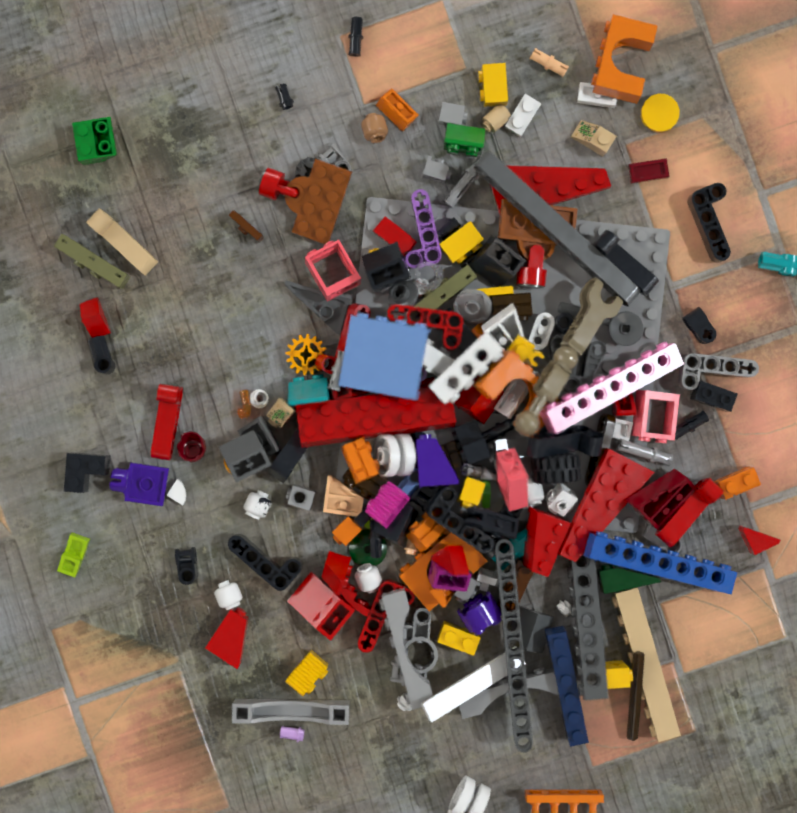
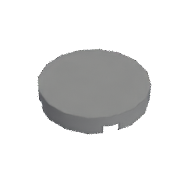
[453,289,492,324]

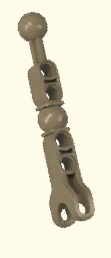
[514,277,623,436]

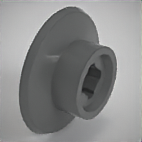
[388,281,418,313]
[609,311,643,346]

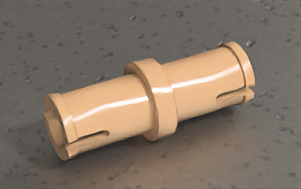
[530,48,569,77]

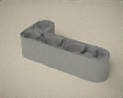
[678,353,759,390]

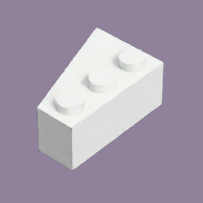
[481,303,532,367]
[423,338,470,388]

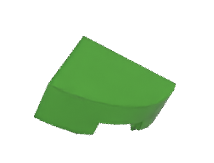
[482,481,491,508]

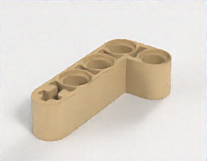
[86,208,158,276]

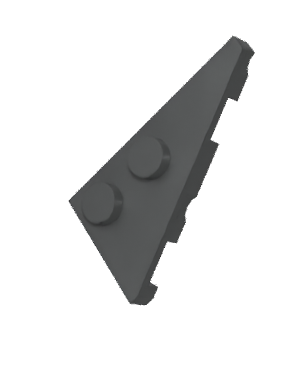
[285,280,350,335]

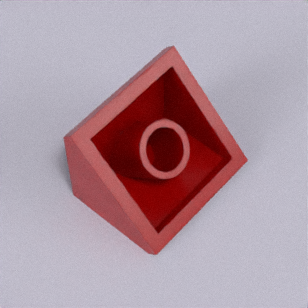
[453,375,504,425]

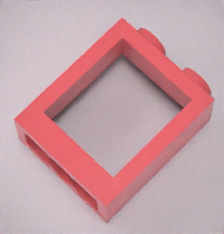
[305,240,361,302]
[631,390,680,443]
[496,448,528,511]

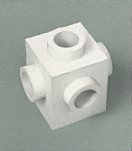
[545,483,578,517]

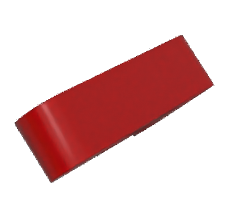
[315,303,371,374]
[387,304,463,350]
[151,384,183,461]
[655,477,724,548]
[358,579,414,653]

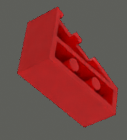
[523,506,571,577]

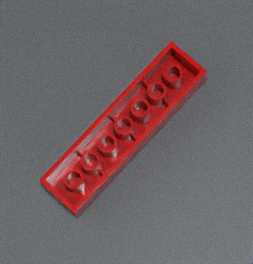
[296,387,456,448]

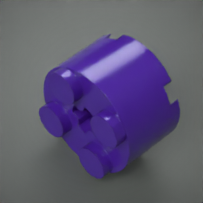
[457,592,502,636]

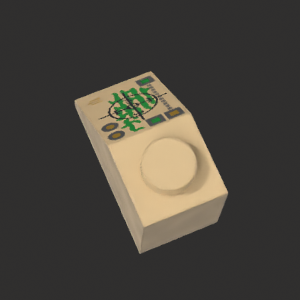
[571,120,617,157]
[266,398,296,428]

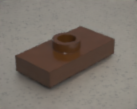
[229,210,264,243]

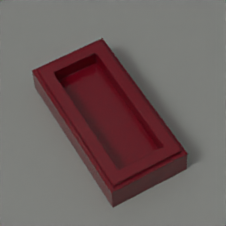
[628,158,670,184]

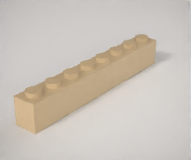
[611,587,681,742]

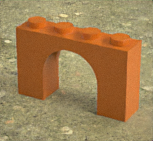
[591,14,658,104]
[473,350,559,437]
[399,526,488,611]

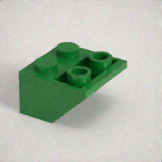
[72,117,117,165]
[443,123,486,157]

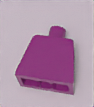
[428,561,472,592]

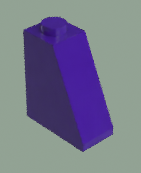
[415,434,459,487]

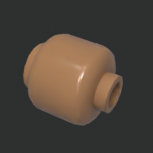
[361,113,388,143]

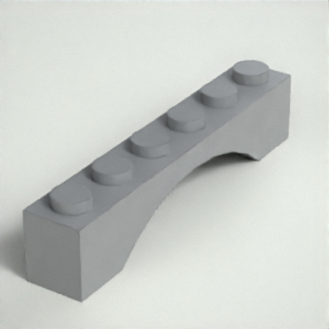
[379,588,433,710]
[459,666,559,719]
[232,699,350,725]

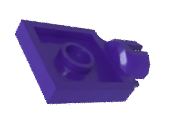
[109,462,169,506]

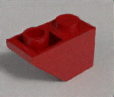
[321,551,353,596]

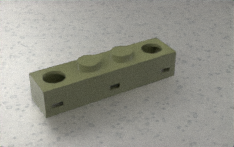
[54,234,131,289]
[406,265,477,322]

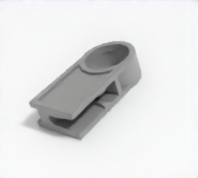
[642,525,682,552]

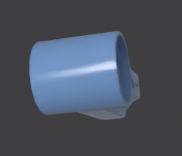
[397,468,419,497]

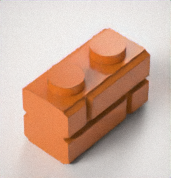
[341,437,380,484]
[714,466,761,500]
[406,508,452,552]

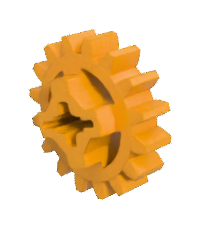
[285,334,327,376]

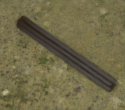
[627,651,645,741]

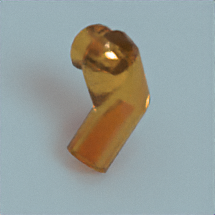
[237,389,252,419]

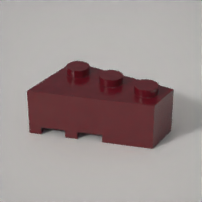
[626,468,697,530]

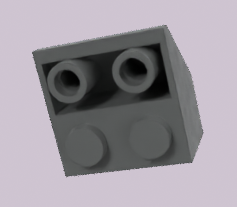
[219,430,271,483]

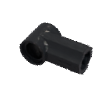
[88,335,116,375]

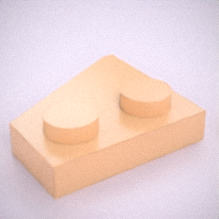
[323,475,364,517]

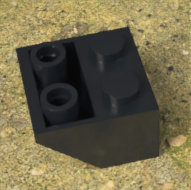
[468,235,526,287]
[361,242,412,292]

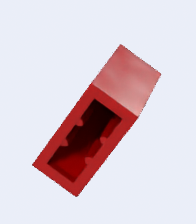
[205,607,249,669]

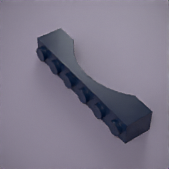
[544,626,589,747]

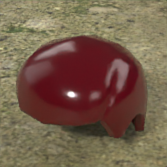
[177,431,206,463]

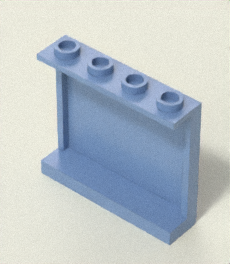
[339,313,431,400]

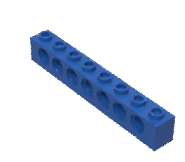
[583,531,738,595]

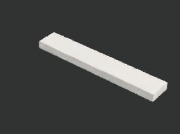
[421,646,526,722]

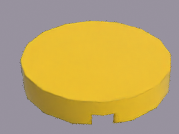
[641,93,680,133]

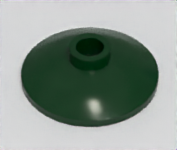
[349,529,387,566]

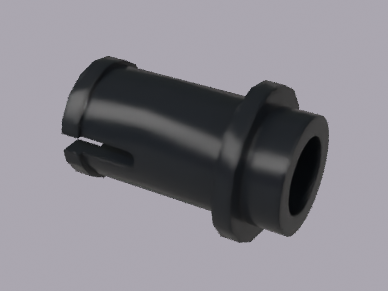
[275,83,294,110]
[437,217,461,241]

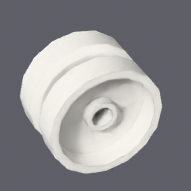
[373,434,416,477]
[447,776,491,813]

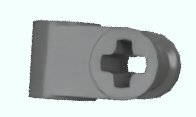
[318,144,352,177]

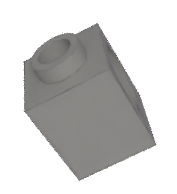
[438,102,468,126]
[285,484,316,511]

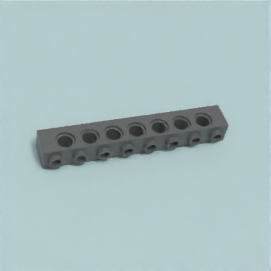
[566,553,609,700]

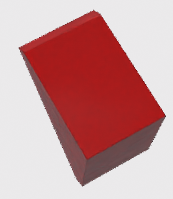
[79,297,111,338]
[611,386,637,416]
[738,525,781,555]
[431,545,469,575]

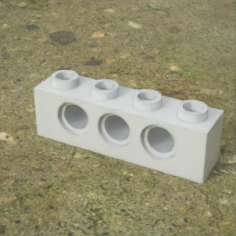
[429,332,505,404]

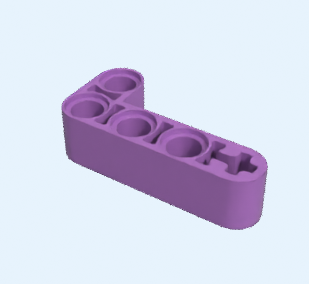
[405,189,441,269]

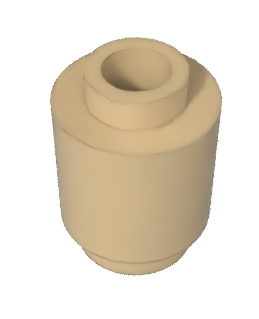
[482,104,511,133]

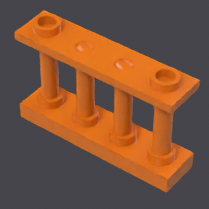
[525,789,604,813]

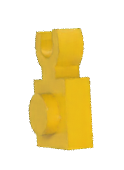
[507,334,544,367]

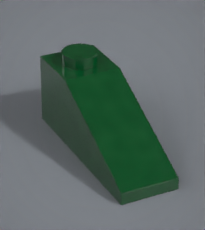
[597,563,661,594]

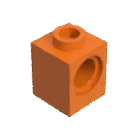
[332,516,362,546]

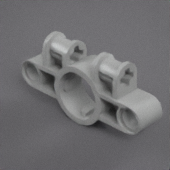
[390,605,438,683]

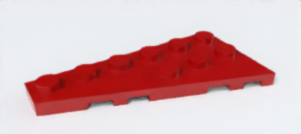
[490,165,611,215]
[558,448,655,562]

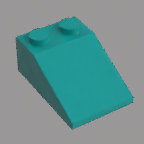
[288,374,331,405]

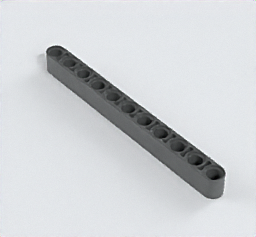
[473,151,641,307]
[494,538,533,752]

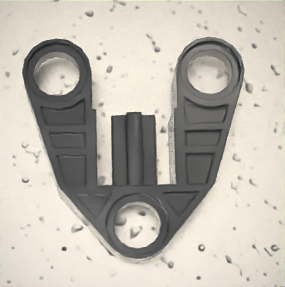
[549,335,607,393]

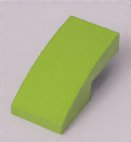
[57,532,90,578]

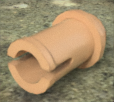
[404,538,419,555]

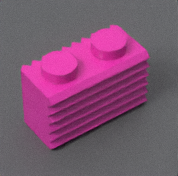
[365,481,410,529]

